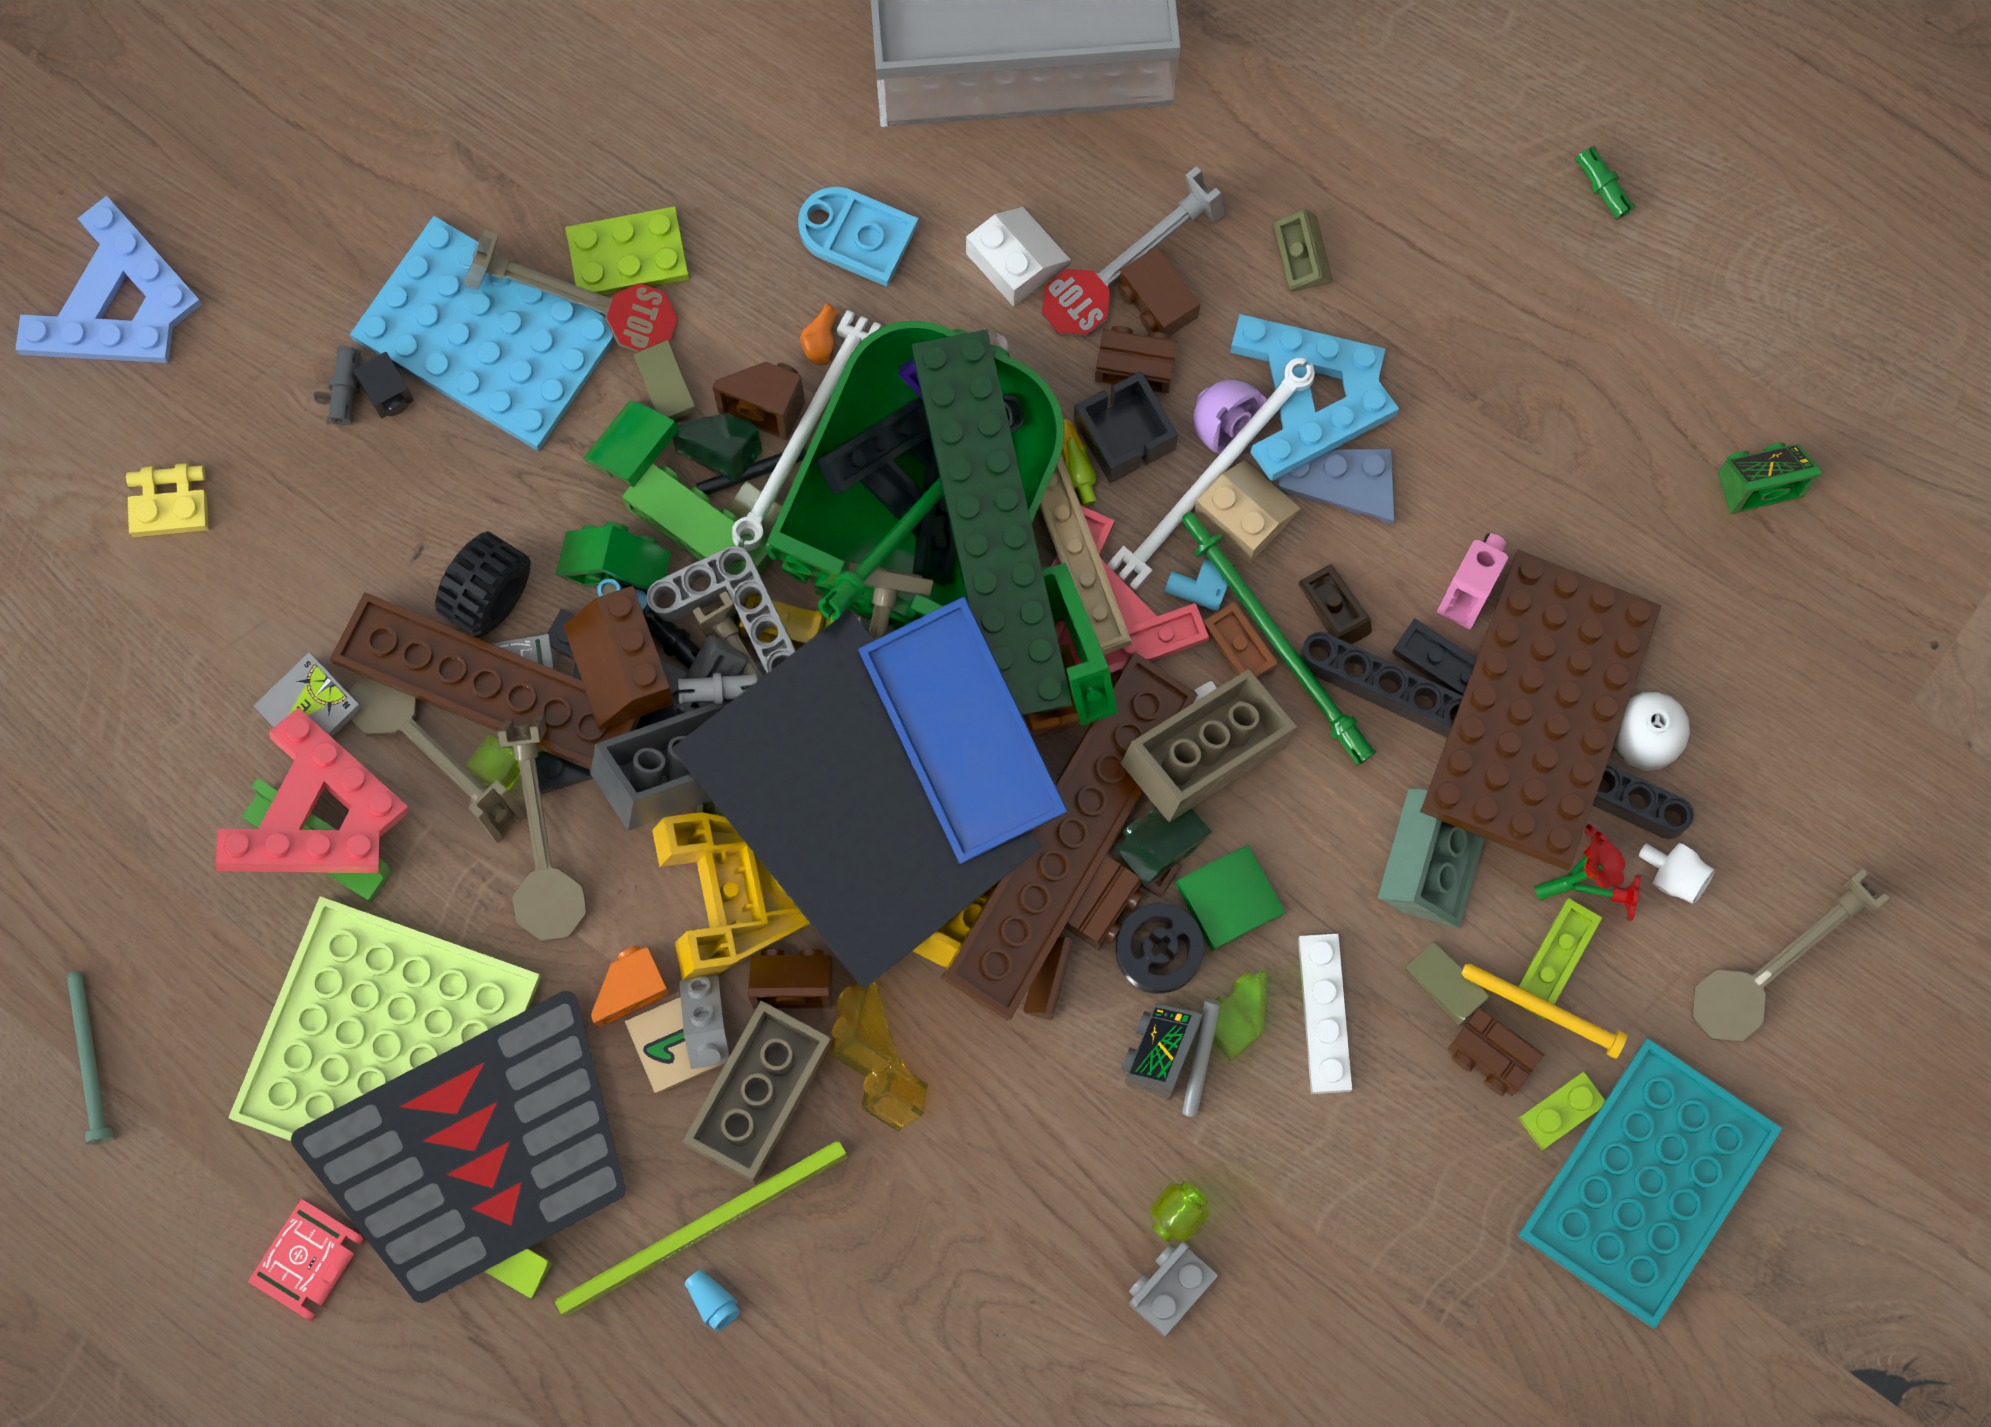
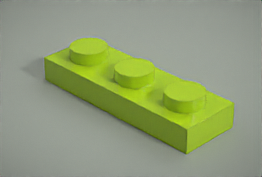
[1513,898,1603,1020]

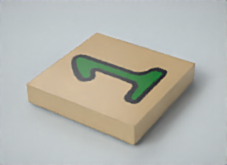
[625,997,726,1095]

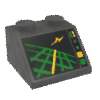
[1121,1003,1202,1100]

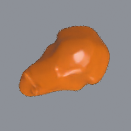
[800,303,839,365]

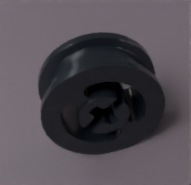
[1115,903,1204,994]

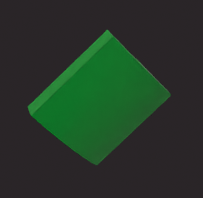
[583,400,680,487]
[1175,845,1286,951]

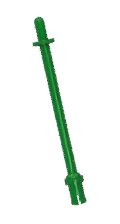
[818,477,944,620]
[1182,512,1376,767]

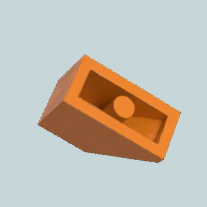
[591,946,670,1029]

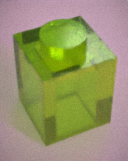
[466,734,521,791]

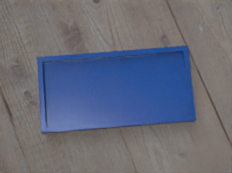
[858,597,1069,864]

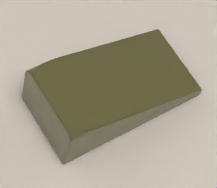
[1404,942,1490,1026]

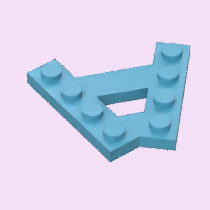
[1230,314,1399,482]

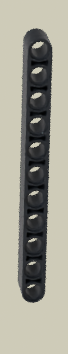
[1300,632,1694,839]

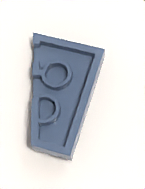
[1277,449,1395,525]

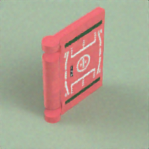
[248,1199,365,1322]

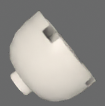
[1613,692,1690,771]

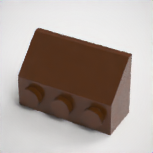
[563,586,674,730]

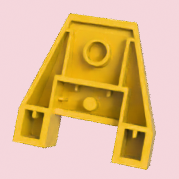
[652,812,811,980]

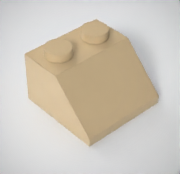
[1194,460,1301,563]

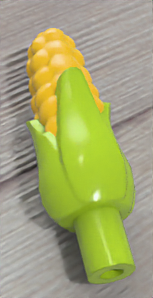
[1061,419,1097,507]

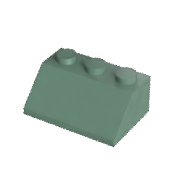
[1377,789,1485,928]

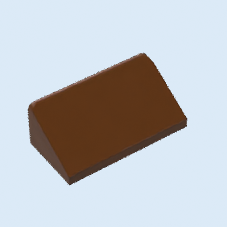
[1024,937,1072,1020]

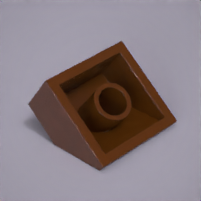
[712,361,805,441]
[748,949,832,1009]

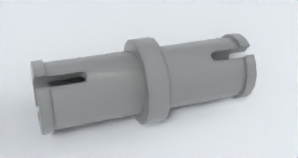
[678,673,757,704]

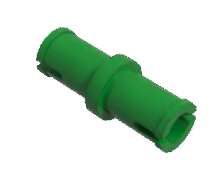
[1574,146,1636,220]

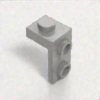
[679,975,730,1069]

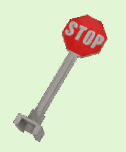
[1042,166,1225,337]

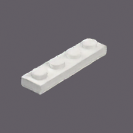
[1298,934,1352,1094]

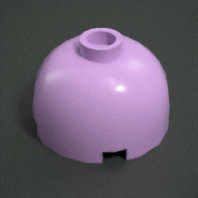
[1193,379,1267,455]

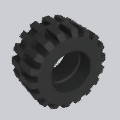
[435,531,531,638]

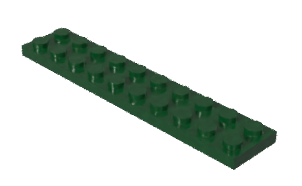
[911,329,1072,717]

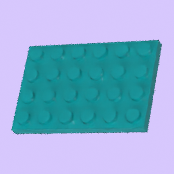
[1517,1038,1783,1329]

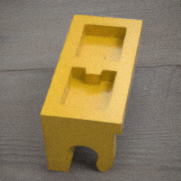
[739,594,825,650]

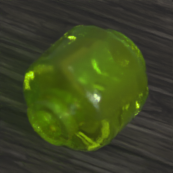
[1149,1181,1209,1242]

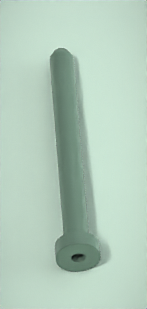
[67,971,114,1145]

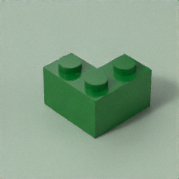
[555,522,671,595]

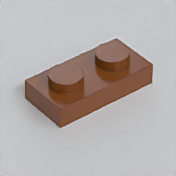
[1203,601,1278,679]

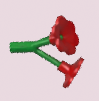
[1535,824,1641,921]

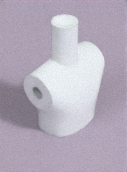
[1639,843,1715,904]

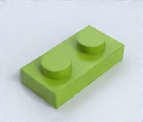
[1518,1071,1605,1151]

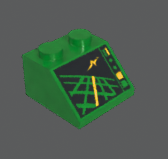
[1718,443,1821,514]

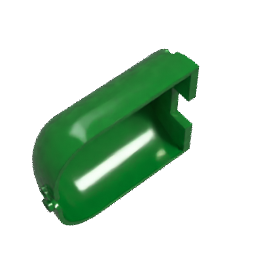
[765,321,1064,630]

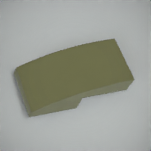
[633,340,697,420]

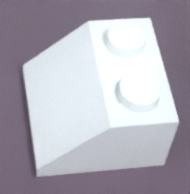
[966,207,1071,307]

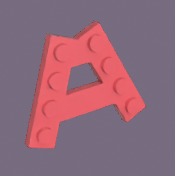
[1051,505,1209,676]
[216,708,408,873]

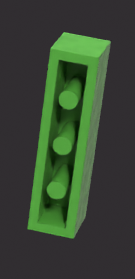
[622,463,774,576]

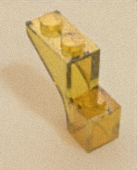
[830,982,928,1132]

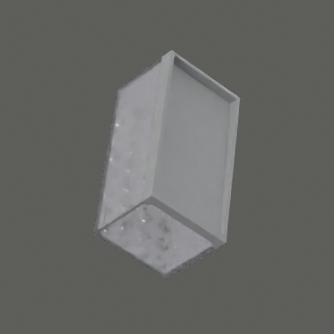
[870,0,1181,127]

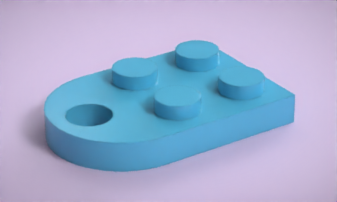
[798,187,919,287]

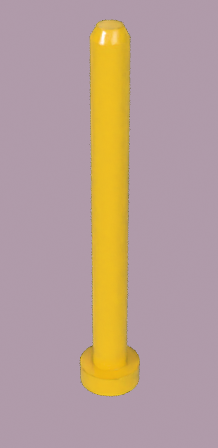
[1461,964,1628,1059]

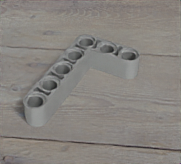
[646,546,796,673]

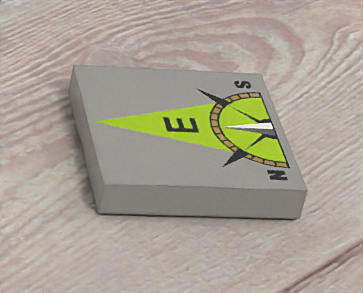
[254,652,363,737]

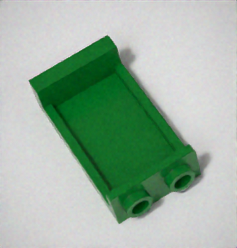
[1042,562,1118,726]

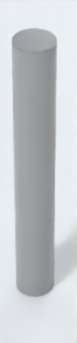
[1182,999,1221,1117]

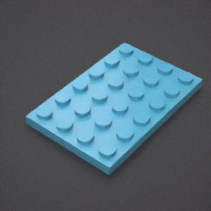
[350,216,615,451]

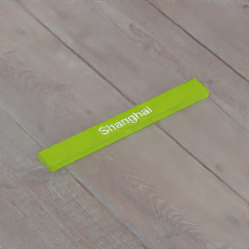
[555,1141,848,1317]

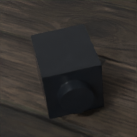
[353,352,414,419]

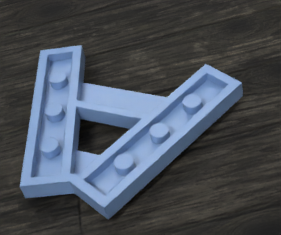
[15,196,202,363]

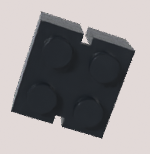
[1073,371,1178,484]

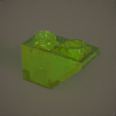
[1202,969,1267,1061]

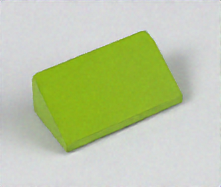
[484,1249,553,1299]

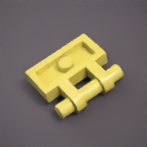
[126,463,209,537]

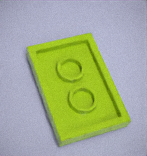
[565,206,689,296]

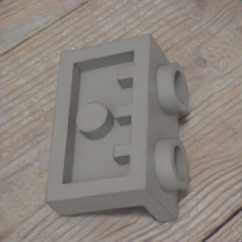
[1128,1241,1218,1337]

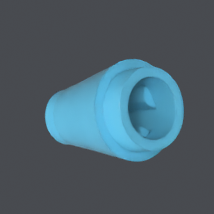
[684,1270,741,1332]

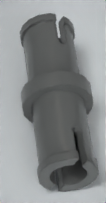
[327,346,361,425]

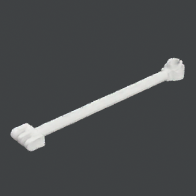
[732,310,882,551]
[1108,358,1315,591]

